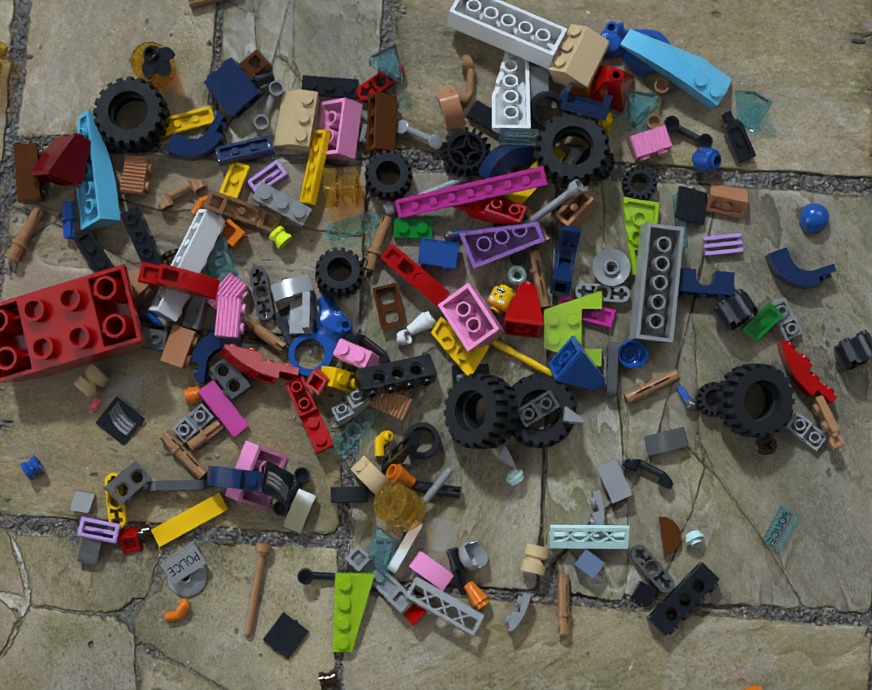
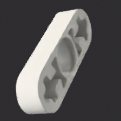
[387,520,423,573]

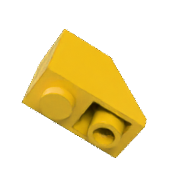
[321,366,358,393]

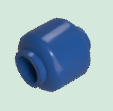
[692,147,722,173]

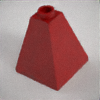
[590,66,634,112]
[503,281,543,339]

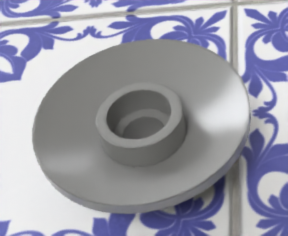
[592,248,631,286]
[168,565,207,597]

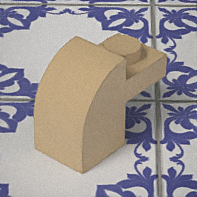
[351,456,395,500]

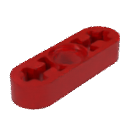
[357,63,405,103]

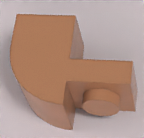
[435,86,466,130]

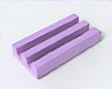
[247,160,289,192]
[702,233,743,257]
[77,517,121,544]

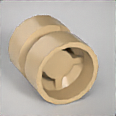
[73,363,111,399]
[520,543,551,576]

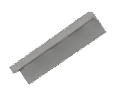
[404,576,485,637]

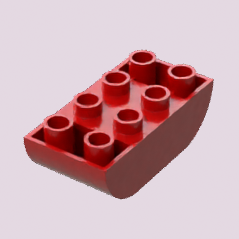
[0,265,145,383]

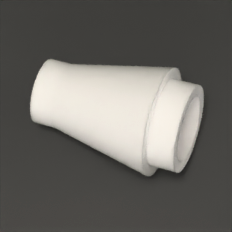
[407,311,436,336]

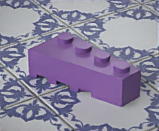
[459,221,546,269]

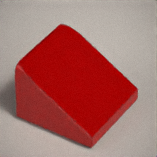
[304,368,330,396]
[118,527,142,554]
[404,603,427,626]

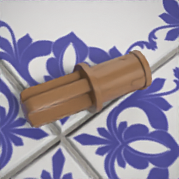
[187,420,224,452]

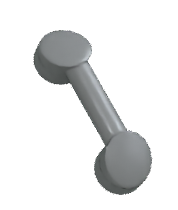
[253,80,284,130]
[396,120,443,152]

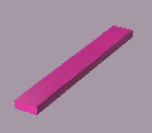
[395,166,548,219]

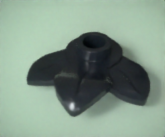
[142,45,175,80]

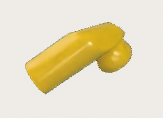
[374,430,394,456]

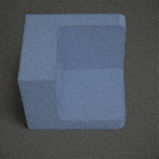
[573,549,605,578]

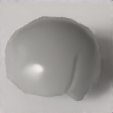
[458,541,488,570]

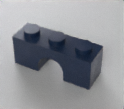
[678,268,735,301]

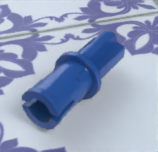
[61,201,76,239]

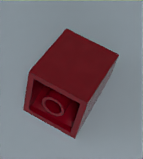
[29,133,91,186]

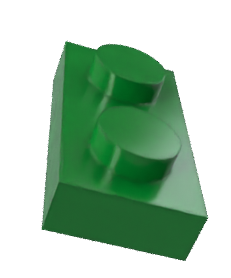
[394,219,432,240]
[742,302,784,343]

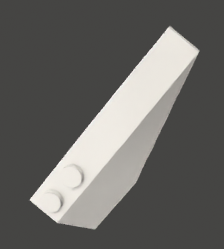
[492,51,531,141]

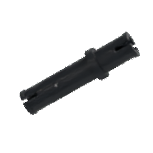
[402,480,461,499]

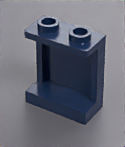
[204,57,264,119]
[559,82,614,121]

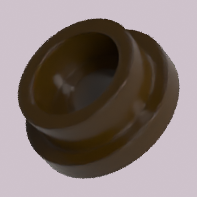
[138,524,153,543]

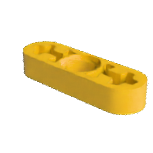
[105,473,128,529]

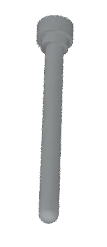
[382,175,469,217]
[523,179,585,223]
[387,468,453,546]

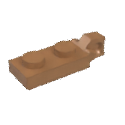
[812,395,845,450]

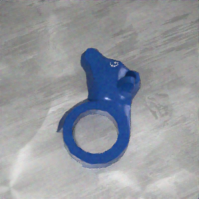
[600,21,670,78]
[287,295,353,377]

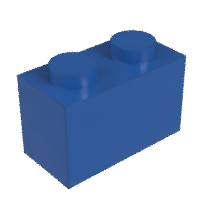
[418,237,460,270]

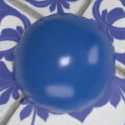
[799,203,829,234]
[618,340,648,369]

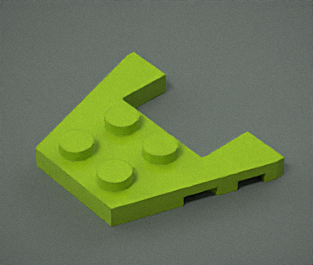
[544,291,602,366]

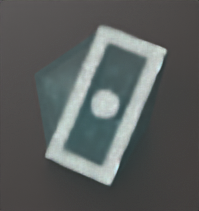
[368,44,403,84]
[626,89,662,128]
[735,90,773,132]
[205,233,237,277]
[368,526,398,575]

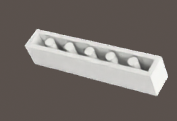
[149,209,225,322]

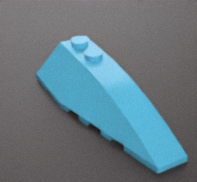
[620,29,732,110]
[77,110,121,230]

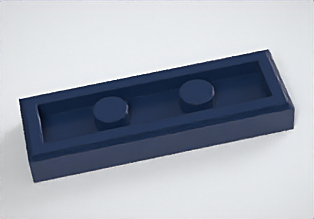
[214,135,275,167]

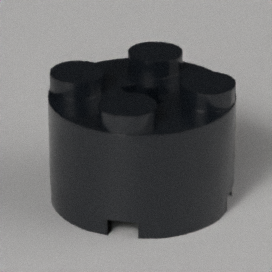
[714,289,759,332]
[834,329,872,371]

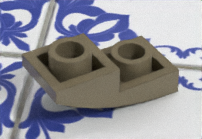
[283,489,317,535]

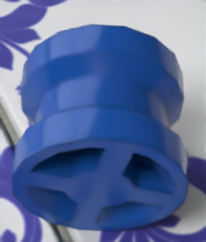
[20,455,45,480]

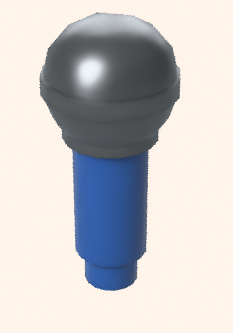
[444,229,469,242]
[137,305,162,327]
[676,385,698,412]

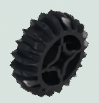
[441,127,491,178]

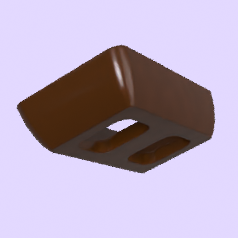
[238,49,273,78]
[372,283,406,329]

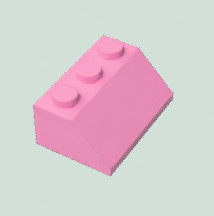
[317,98,362,161]
[438,283,505,352]
[225,441,288,511]

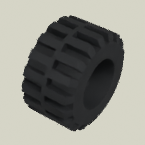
[365,150,413,202]
[315,247,364,300]

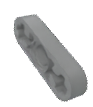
[574,283,630,304]

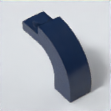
[165,112,228,161]
[478,141,535,180]
[550,225,581,297]
[765,247,836,289]
[191,331,244,385]
[206,466,264,492]

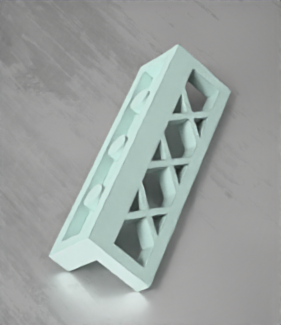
[549,525,630,549]

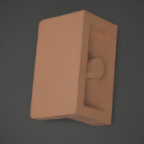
[706,183,748,218]

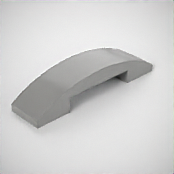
[345,544,412,613]

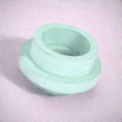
[508,266,527,285]
[506,468,524,486]
[685,530,704,547]

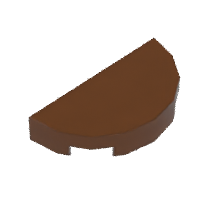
[658,517,681,556]

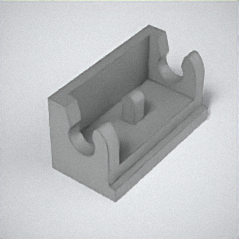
[182,295,209,332]
[597,458,633,503]

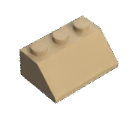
[548,24,610,89]
[274,89,320,152]

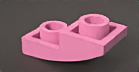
[409,551,454,591]

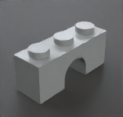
[252,181,312,228]

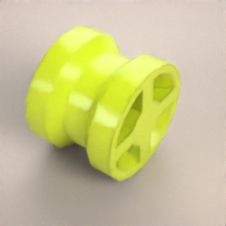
[268,226,292,250]

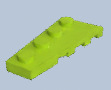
[621,197,659,276]
[332,572,375,652]

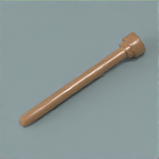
[244,542,272,637]

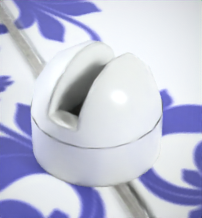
[396,329,412,345]

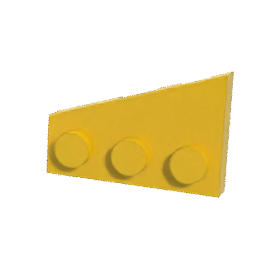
[431,317,490,375]

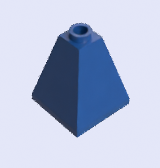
[548,335,605,391]

